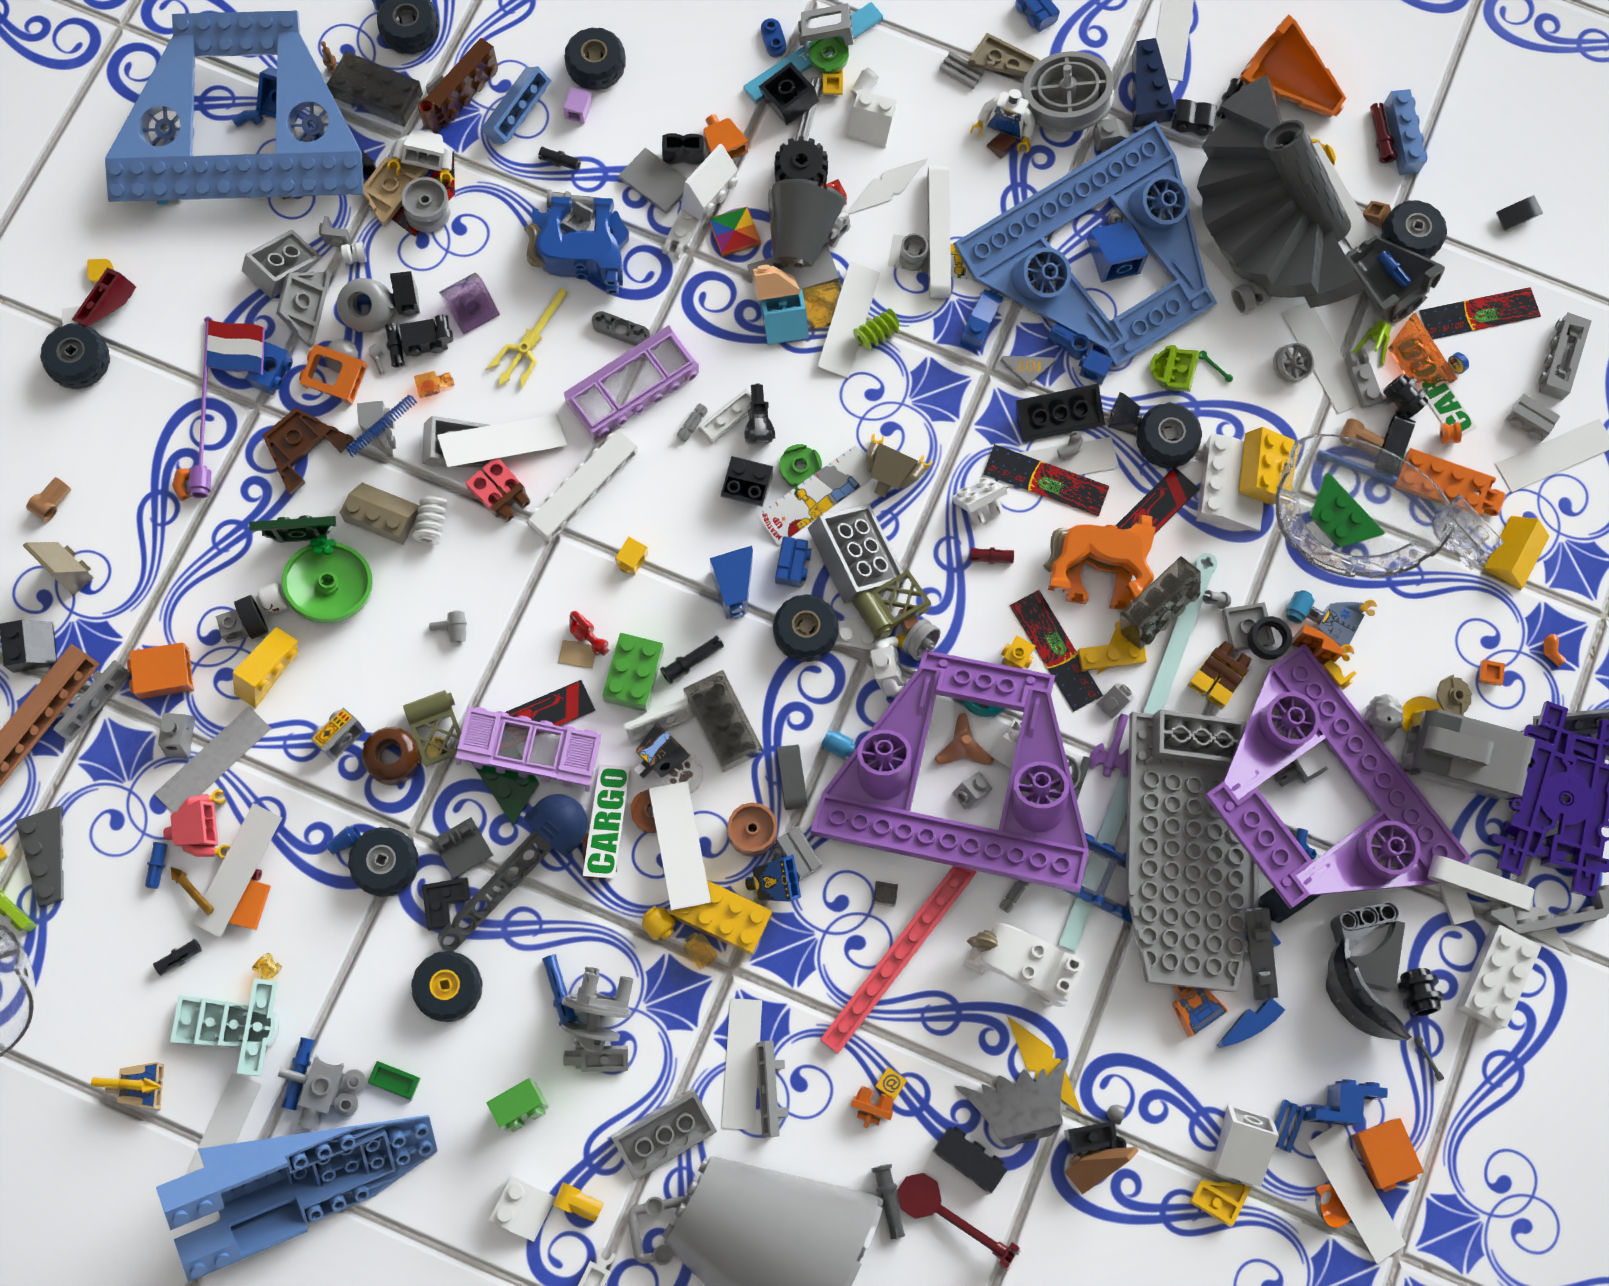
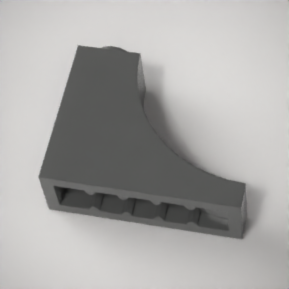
[1350,921,1405,992]

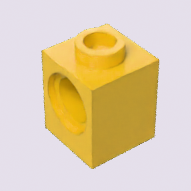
[615,536,648,575]

